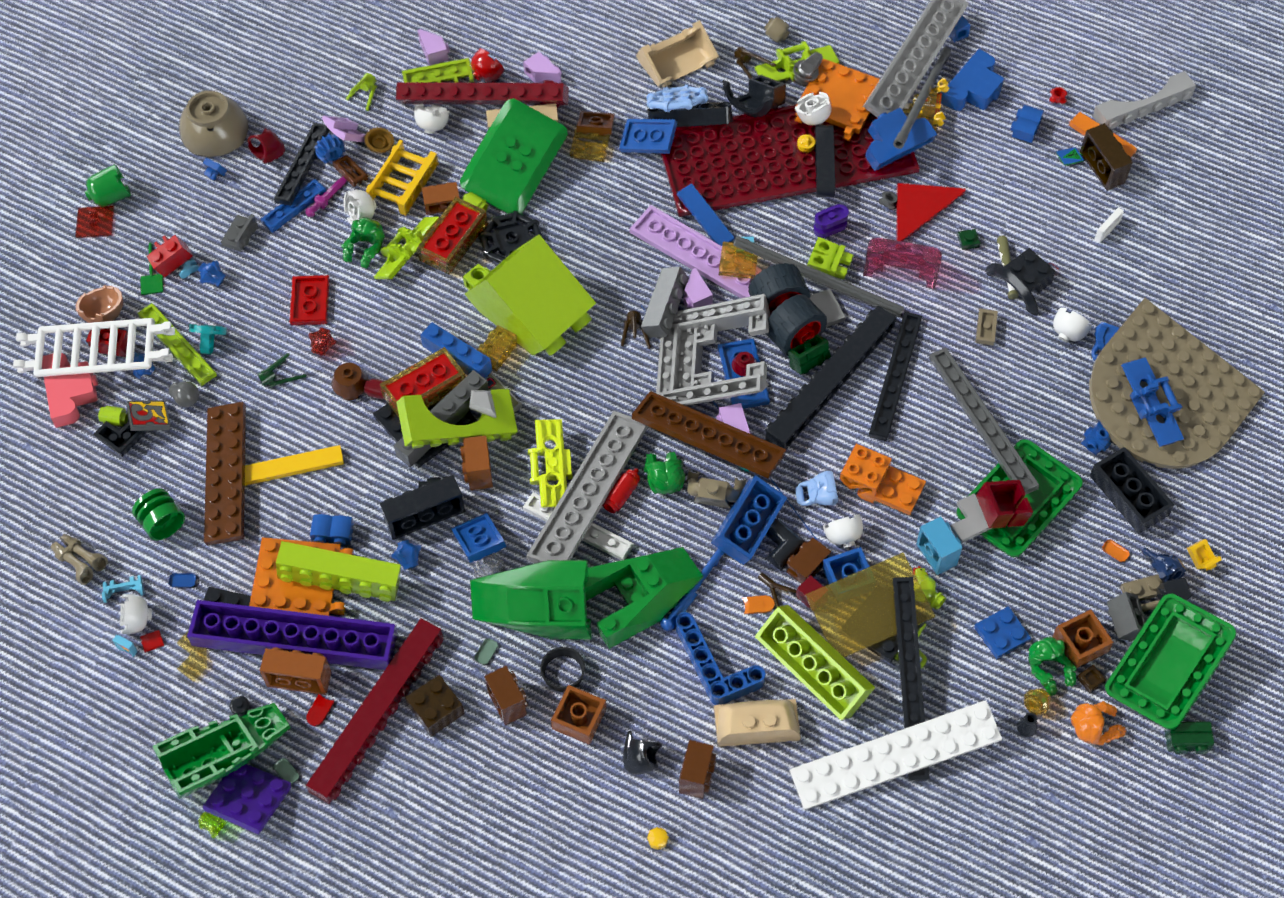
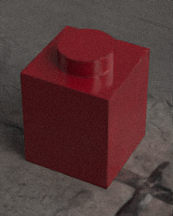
[796,575,828,612]

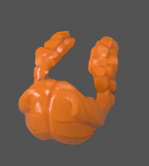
[1071,701,1126,746]

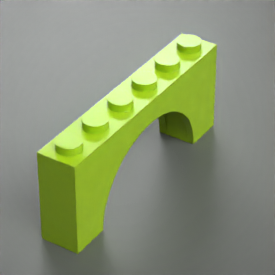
[396,389,518,448]

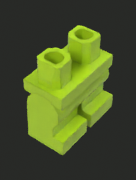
[807,237,853,279]

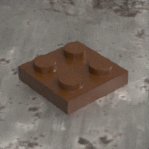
[577,111,615,136]

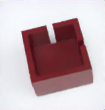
[976,480,1033,529]

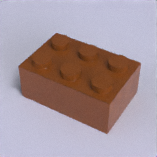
[259,647,332,695]

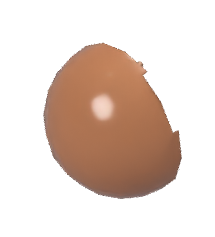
[76,285,123,323]

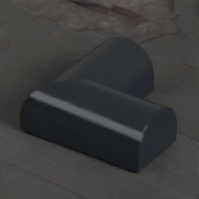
[93,421,148,457]
[766,518,805,571]

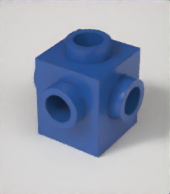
[1081,421,1112,455]

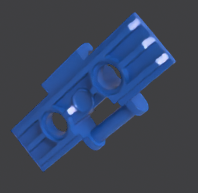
[1121,357,1184,447]

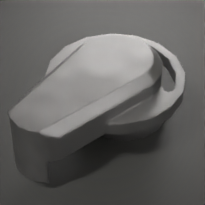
[793,52,823,85]

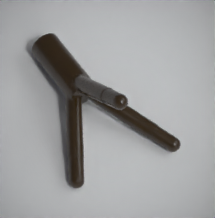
[758,573,797,608]

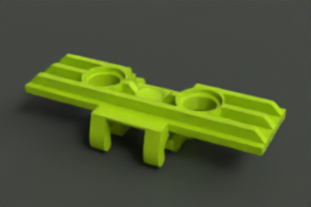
[755,41,839,82]
[374,217,440,279]

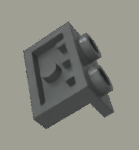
[221,214,258,252]

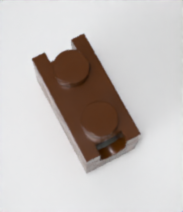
[787,538,831,584]

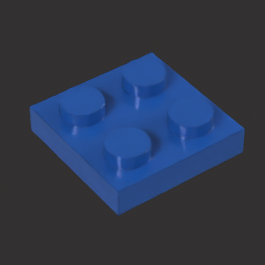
[974,606,1031,660]

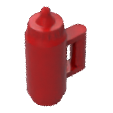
[603,468,640,514]

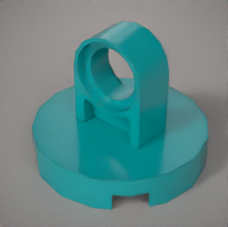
[189,324,227,355]

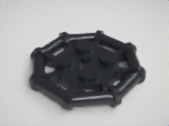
[478,211,545,263]

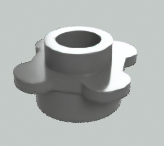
[879,191,897,210]

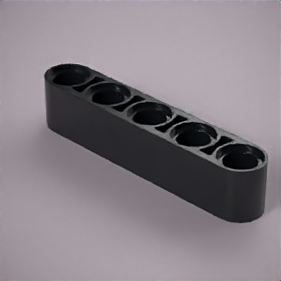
[647,102,733,127]
[815,125,835,197]

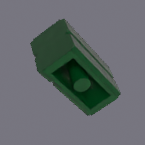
[788,334,831,375]
[1165,721,1214,755]

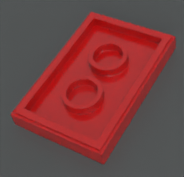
[289,275,330,325]

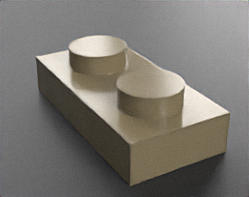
[975,308,998,346]

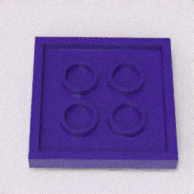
[203,764,291,835]

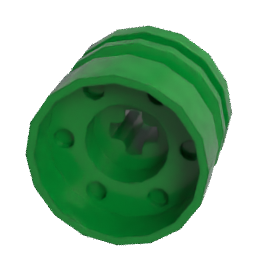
[132,488,185,541]

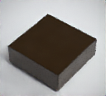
[1077,665,1106,693]

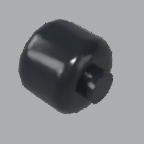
[229,696,251,717]

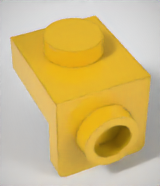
[1187,539,1222,571]

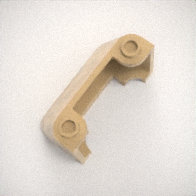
[636,20,719,88]

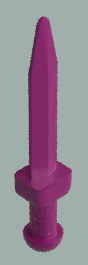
[306,176,347,217]

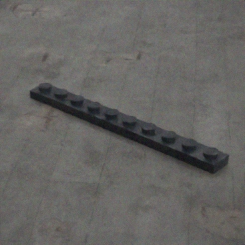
[892,577,930,782]

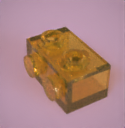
[477,325,518,371]

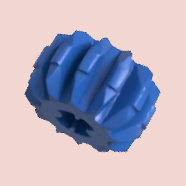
[315,134,346,164]

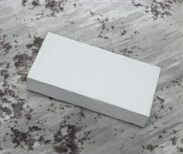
[1094,207,1124,243]

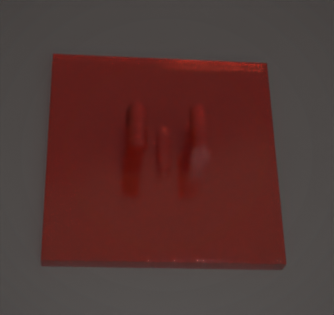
[75,206,114,238]

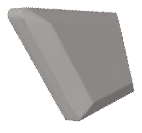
[469,390,497,418]

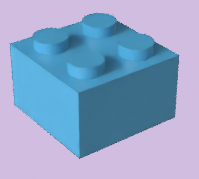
[916,516,962,575]

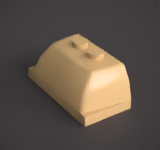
[714,699,801,747]

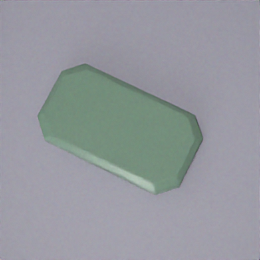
[474,638,498,665]
[274,758,299,785]

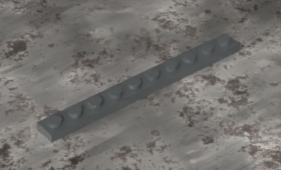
[929,348,1039,494]

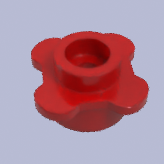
[1049,87,1067,104]

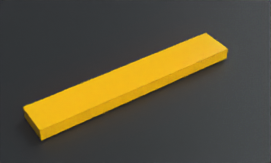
[245,445,344,486]

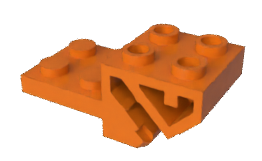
[840,443,926,515]

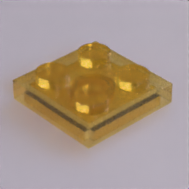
[719,242,758,279]

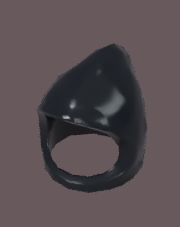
[623,731,663,775]

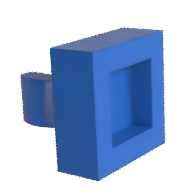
[203,158,227,180]

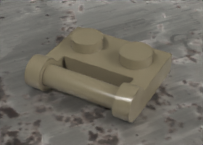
[1120,574,1162,612]

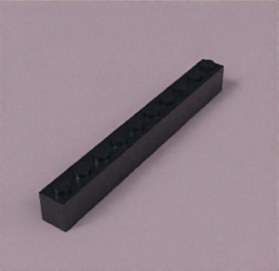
[765,306,896,449]

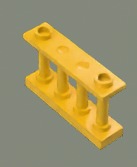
[366,140,439,216]

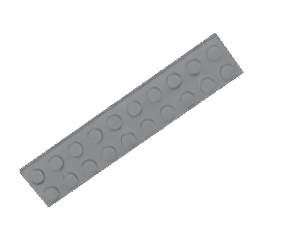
[863,0,969,117]
[526,411,648,563]

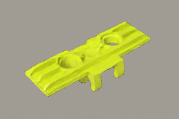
[528,419,573,508]

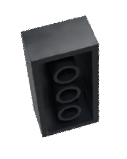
[1090,447,1174,534]
[380,475,465,540]

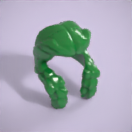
[341,217,385,268]
[644,452,685,495]
[1028,636,1076,696]

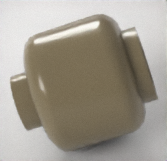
[764,17,790,43]

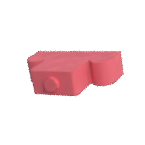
[42,353,98,428]

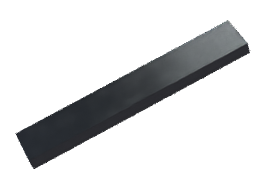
[274,123,330,206]

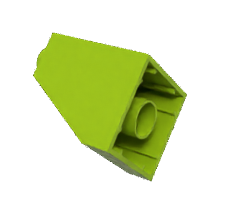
[464,234,596,356]

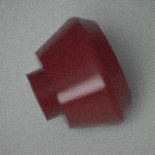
[732,352,757,376]

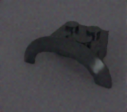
[722,75,786,117]
[985,248,1055,316]

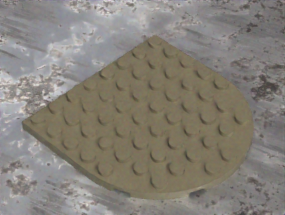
[1089,298,1265,469]

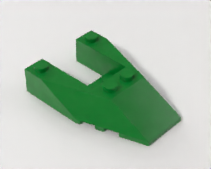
[585,547,703,649]

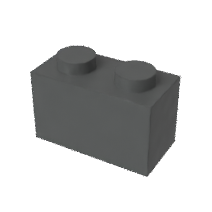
[1107,592,1146,641]

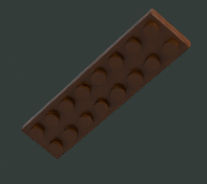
[632,391,786,479]
[204,401,246,546]

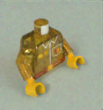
[903,79,949,130]

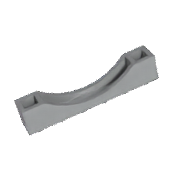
[1092,71,1196,129]

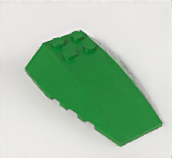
[152,703,290,799]

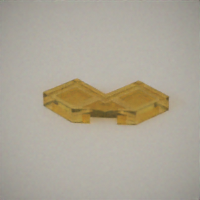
[177,630,207,682]

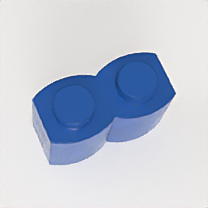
[1010,104,1044,143]
[310,514,354,547]

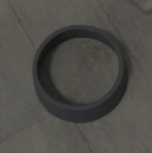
[540,647,585,692]

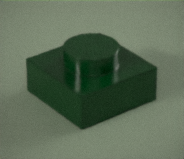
[957,229,980,250]

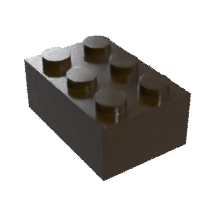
[1079,123,1133,191]

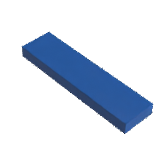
[260,179,327,233]
[677,183,734,247]

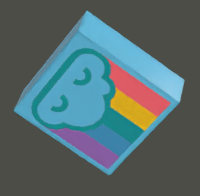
[112,635,138,657]

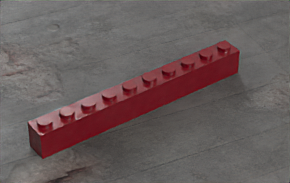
[396,82,569,105]
[305,618,444,805]

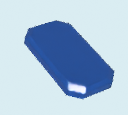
[168,573,196,588]

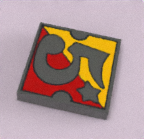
[126,400,170,431]

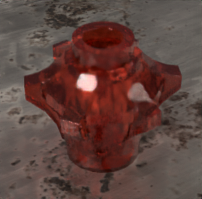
[308,327,337,356]

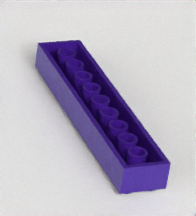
[187,600,398,670]

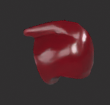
[248,128,285,164]

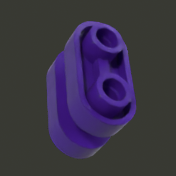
[813,204,849,238]

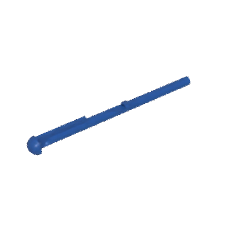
[660,549,724,631]

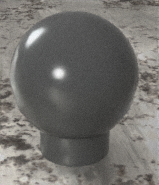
[169,381,199,407]

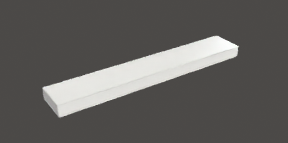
[523,492,634,560]

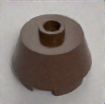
[331,363,369,400]

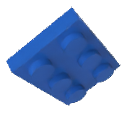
[619,119,677,154]
[451,513,507,563]

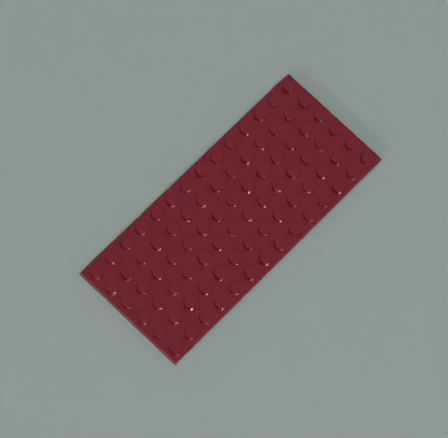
[661,105,920,217]

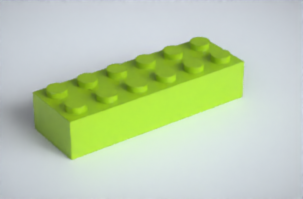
[276,541,401,602]
[754,605,875,721]

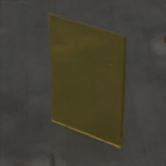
[805,552,936,657]

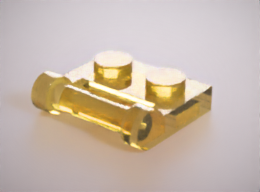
[570,129,610,162]

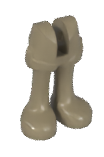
[50,534,108,585]

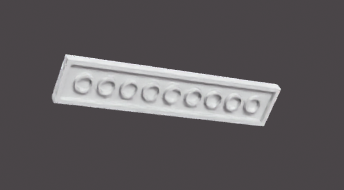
[790,700,1002,810]

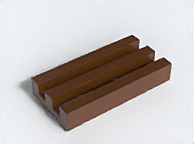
[333,155,368,187]

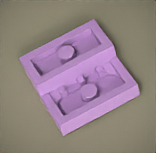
[322,115,365,142]

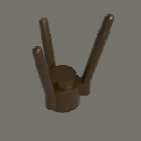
[734,46,776,79]
[621,311,651,349]

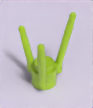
[346,73,377,111]

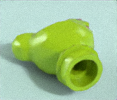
[912,566,946,610]

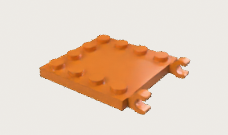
[795,59,880,141]
[249,537,354,616]

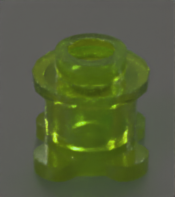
[198,812,226,839]

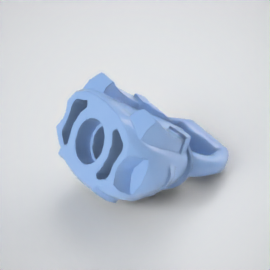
[795,471,838,506]

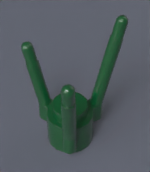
[257,353,307,388]

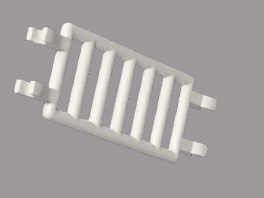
[13,318,175,377]

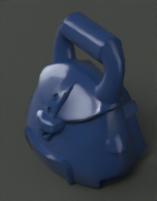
[1142,548,1186,581]

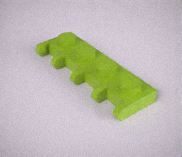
[402,58,474,83]

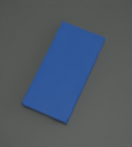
[718,339,770,409]

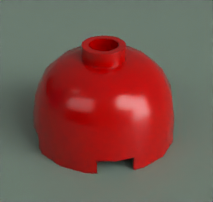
[471,48,505,82]

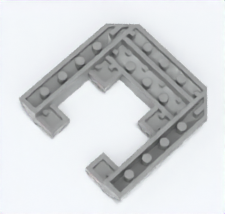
[656,294,770,406]

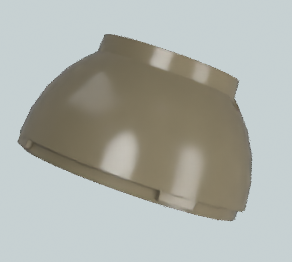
[179,90,249,157]

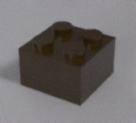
[405,674,465,737]

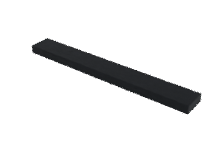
[868,312,922,442]

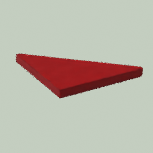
[896,183,966,245]

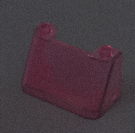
[863,237,942,289]

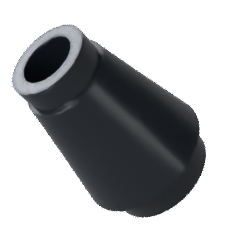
[1017,713,1038,737]

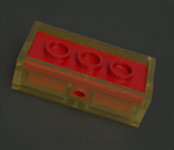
[417,197,488,275]
[380,347,465,419]

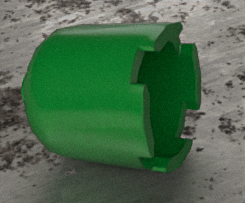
[85,164,131,207]

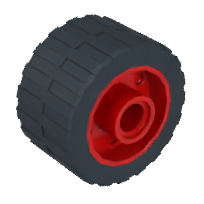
[748,263,811,315]
[766,294,827,356]

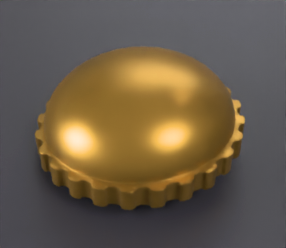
[364,127,394,153]

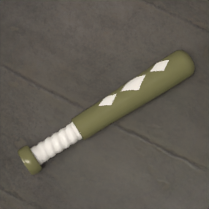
[997,235,1019,299]

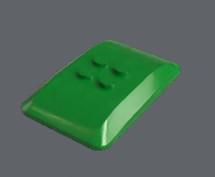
[460,99,568,214]
[956,439,1083,557]
[1105,594,1236,730]

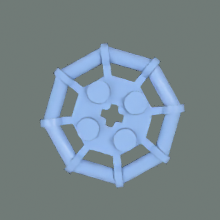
[647,85,708,112]

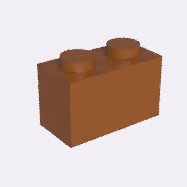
[422,182,461,215]

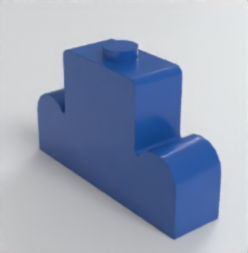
[940,49,1004,111]
[866,108,937,171]

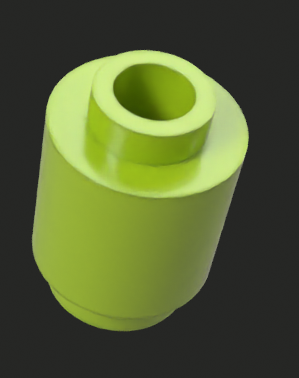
[461,192,489,216]
[98,406,129,427]

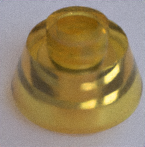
[1023,688,1051,716]

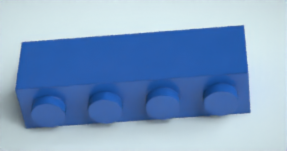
[420,322,492,378]

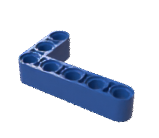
[676,612,766,705]

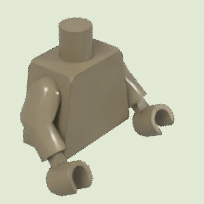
[686,470,746,508]

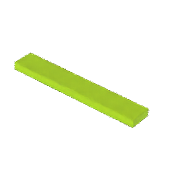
[137,303,217,386]

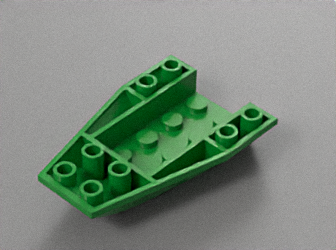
[470,560,592,640]

